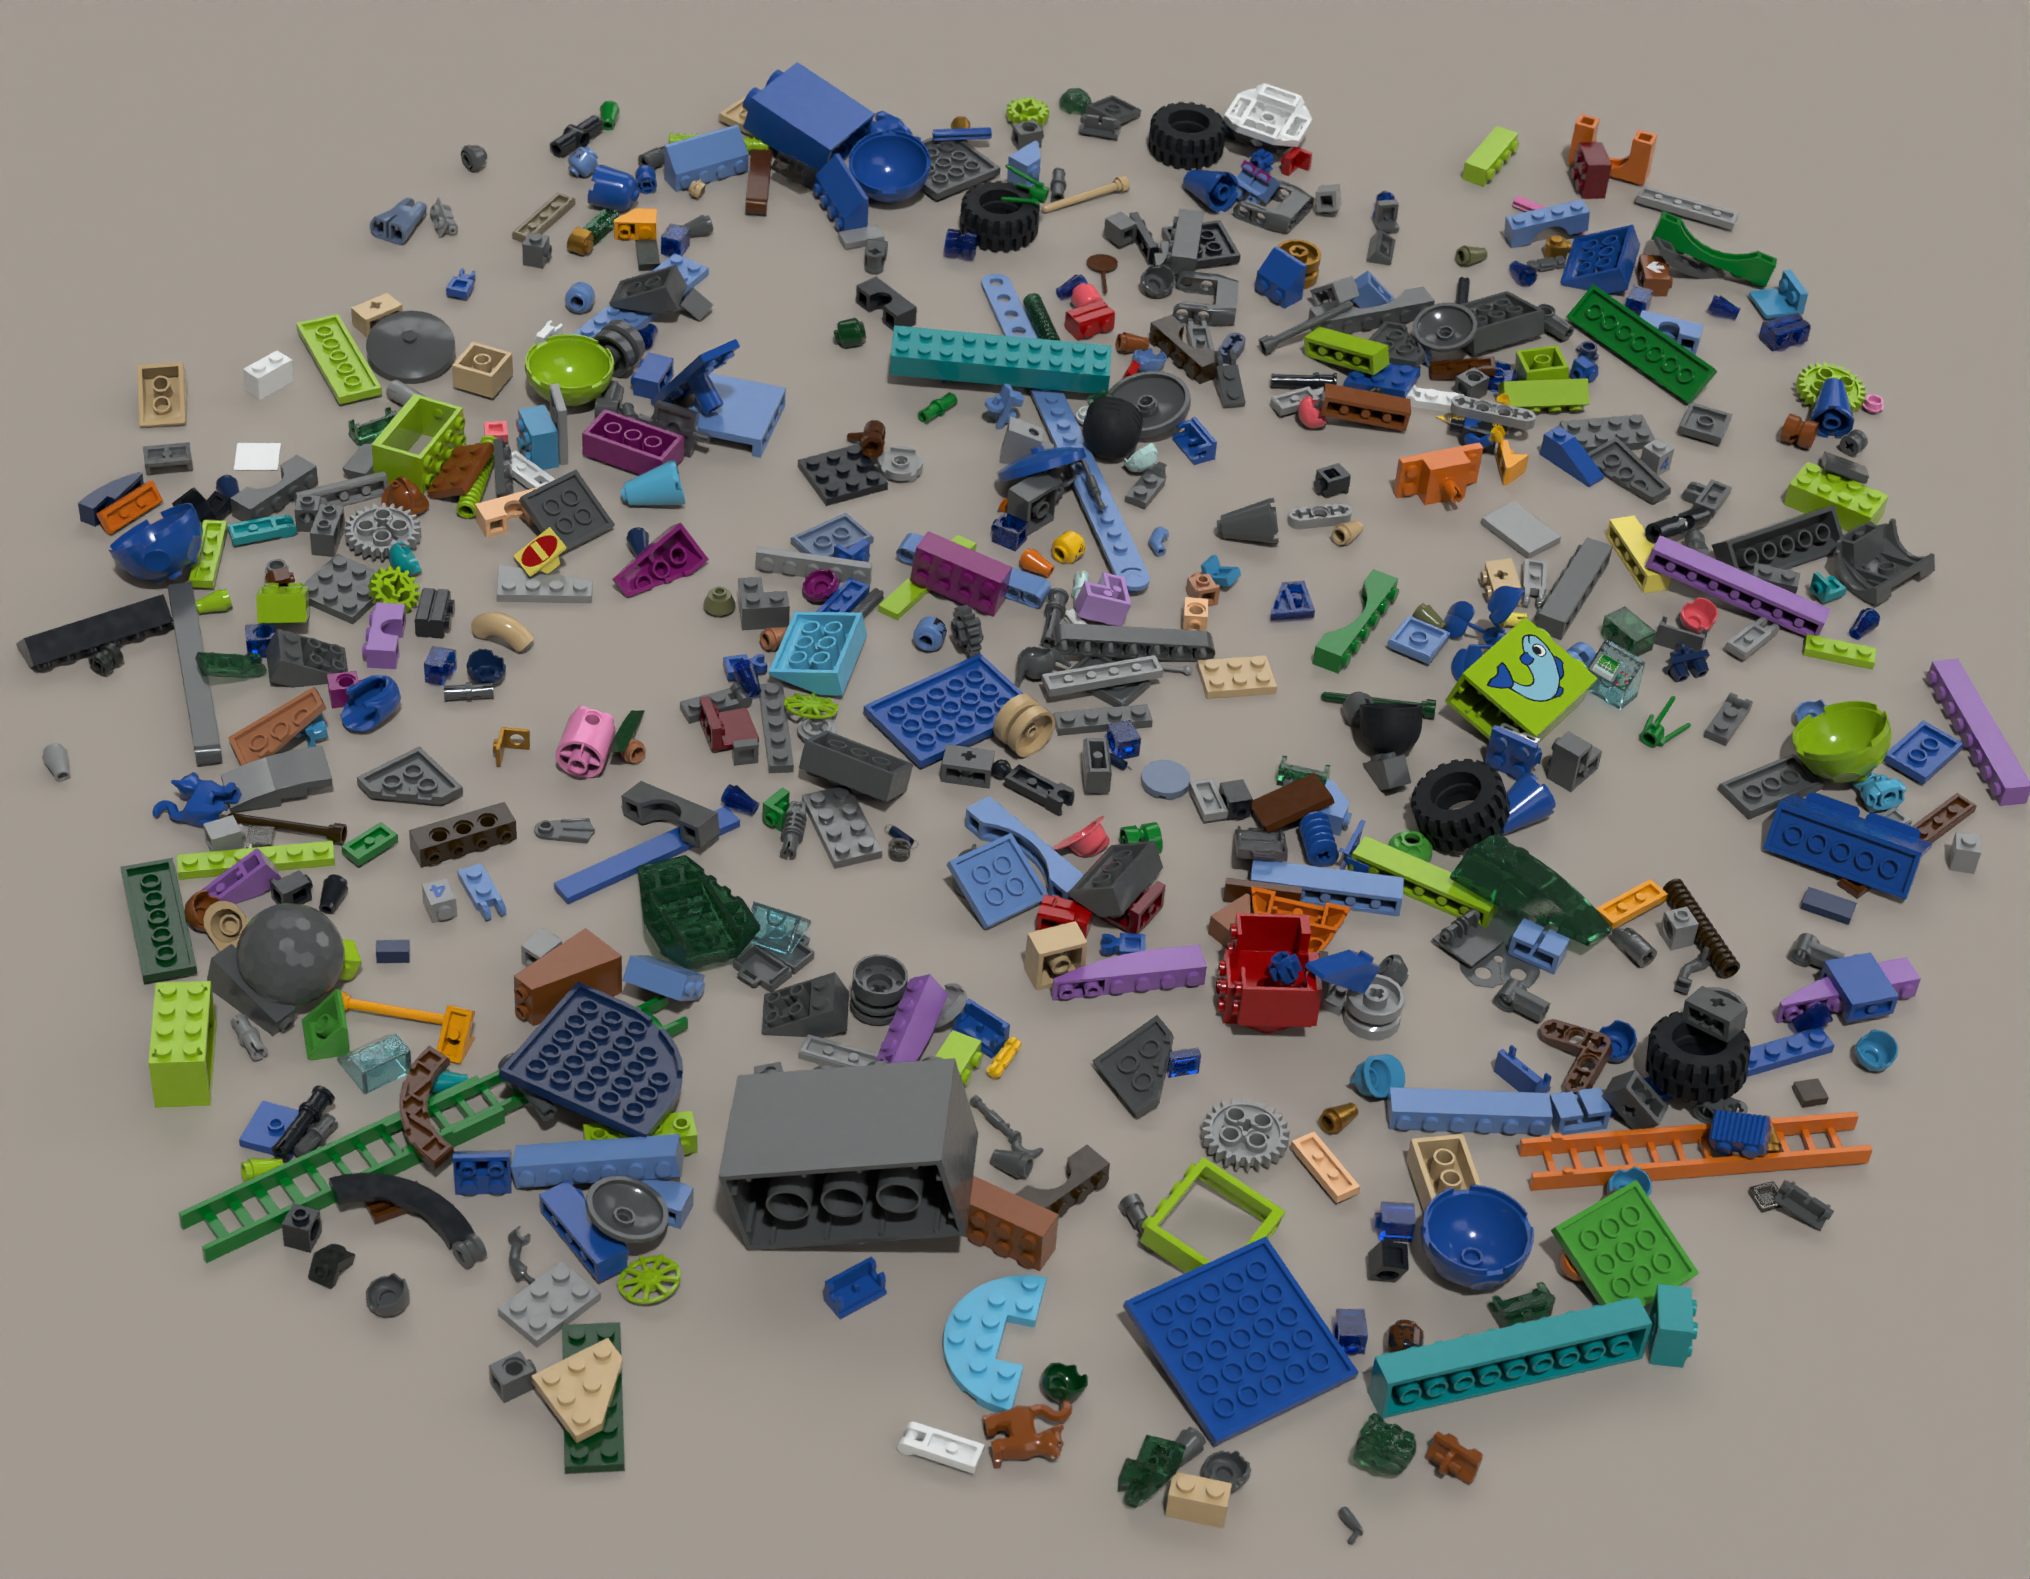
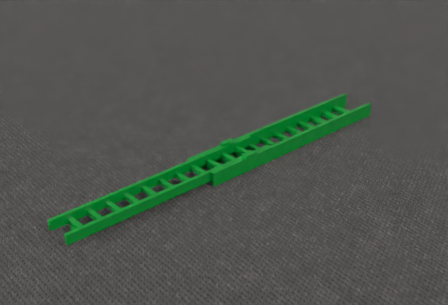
[178,995,688,1263]

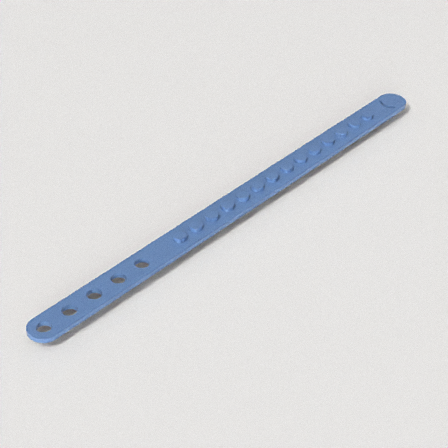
[981,274,1150,594]

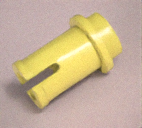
[1499,612,1527,628]

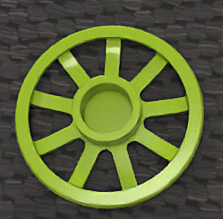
[784,692,839,719]
[617,1254,681,1304]

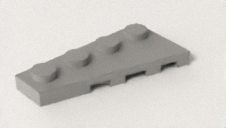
[497,564,593,603]

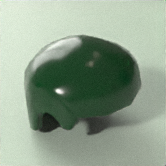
[1041,1363,1088,1403]

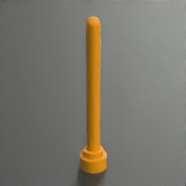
[341,991,445,1025]

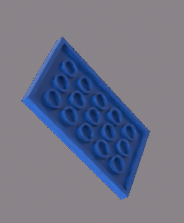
[863,653,1024,768]

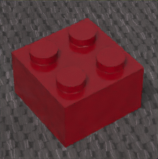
[1571,142,1612,199]

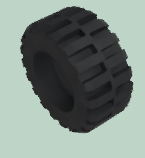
[1148,102,1226,170]
[960,181,1040,252]
[1411,759,1510,852]
[1645,1011,1751,1103]

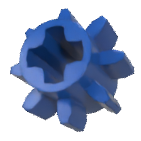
[1249,148,1274,173]
[1268,951,1302,984]

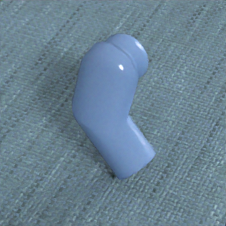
[1148,527,1169,556]

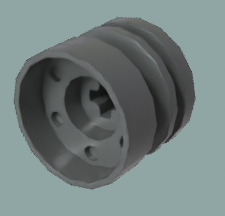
[850,954,908,1025]

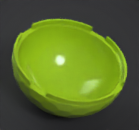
[524,334,614,406]

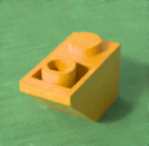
[614,208,657,240]

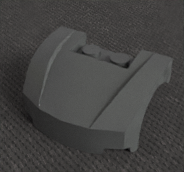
[1834,518,1935,605]

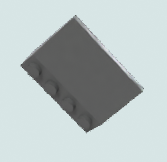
[1460,291,1544,355]

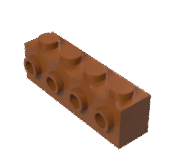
[1320,383,1411,431]

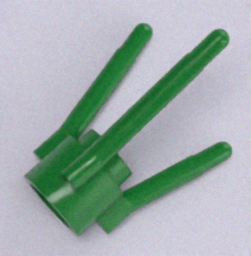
[1001,164,1049,205]
[1639,696,1691,747]

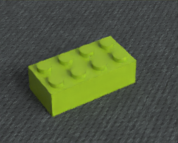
[1784,462,1889,531]

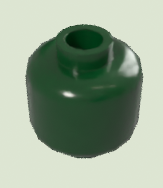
[833,318,867,348]

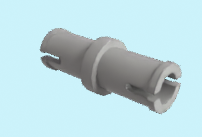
[231,1014,267,1060]

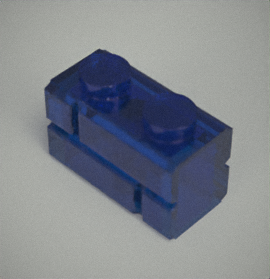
[1759,313,1811,351]

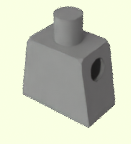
[999,417,1054,464]

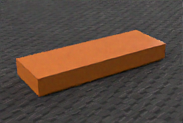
[96,481,163,534]

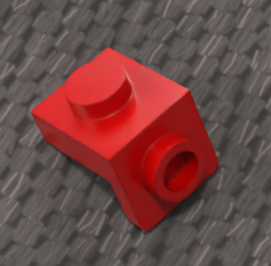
[1281,147,1313,177]

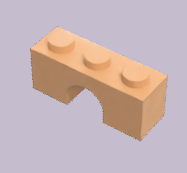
[475,487,539,538]

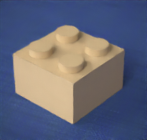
[452,341,513,398]
[1024,921,1088,991]

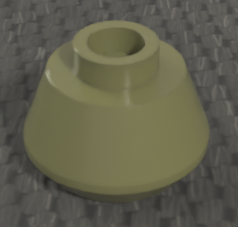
[703,586,736,617]

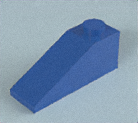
[1540,426,1604,487]
[1305,950,1380,994]

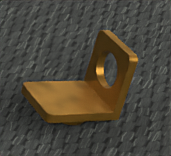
[493,727,530,767]

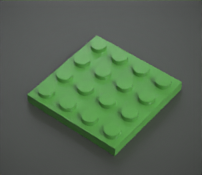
[1551,1180,1699,1307]

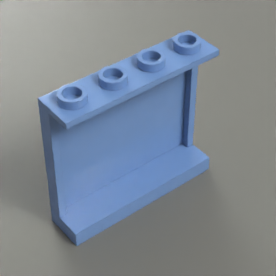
[689,373,786,458]

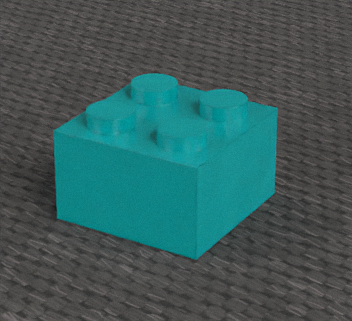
[1648,1284,1698,1368]

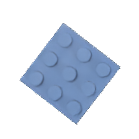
[947,833,1048,930]

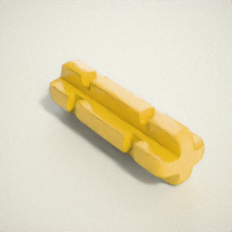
[986,1036,1022,1079]

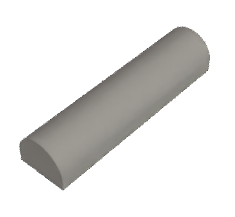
[294,471,388,506]

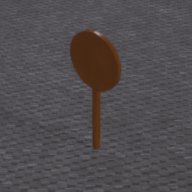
[1087,254,1118,293]

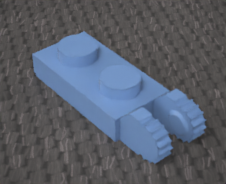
[457,863,507,921]

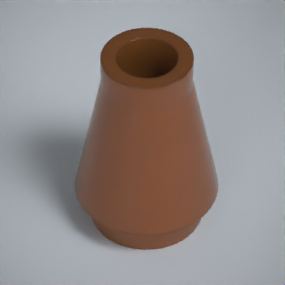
[1116,332,1149,353]

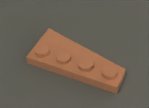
[228,687,327,765]

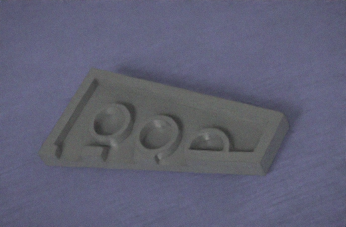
[1588,437,1671,504]

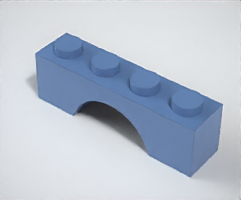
[1504,199,1590,248]

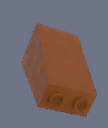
[514,928,622,1026]

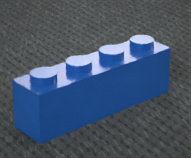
[539,1180,629,1283]

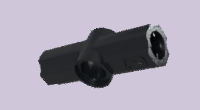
[550,115,603,158]

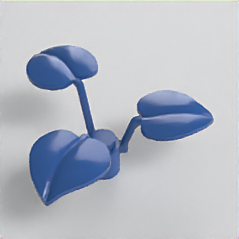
[1444,586,1525,681]

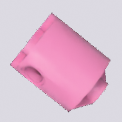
[556,706,615,778]

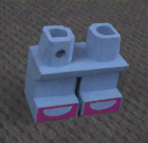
[1236,160,1280,204]

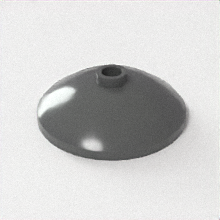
[1413,303,1477,352]
[585,1176,669,1243]

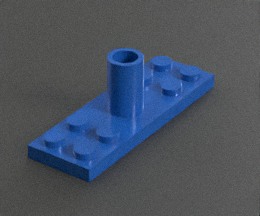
[650,339,740,414]

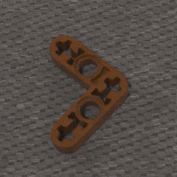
[1540,1019,1613,1094]

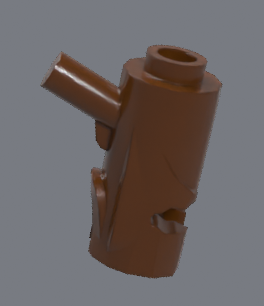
[847,420,886,458]

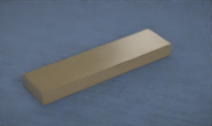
[512,192,575,243]

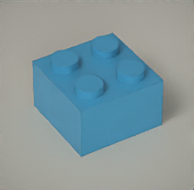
[516,404,559,470]

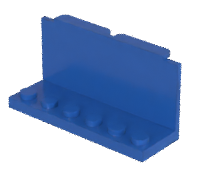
[1763,792,1933,899]

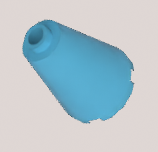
[621,460,685,505]

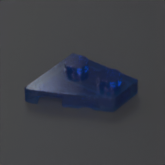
[1270,581,1315,621]

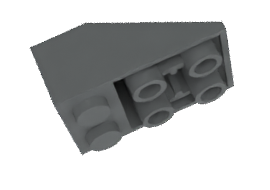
[266,629,348,688]
[762,972,849,1038]

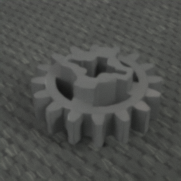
[951,604,984,657]

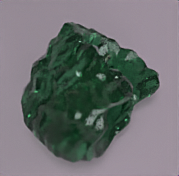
[1353,1413,1417,1476]

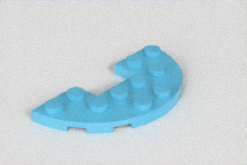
[943,1275,1047,1413]

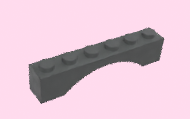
[1308,286,1435,334]

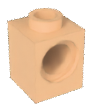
[1182,597,1208,631]

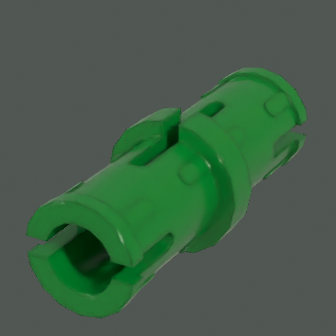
[918,392,958,424]

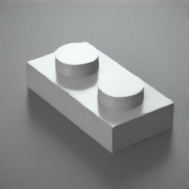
[1188,778,1228,822]

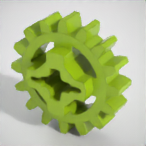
[1006,97,1050,126]
[368,565,421,613]

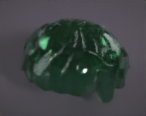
[1059,88,1092,115]

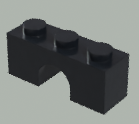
[856,277,917,331]

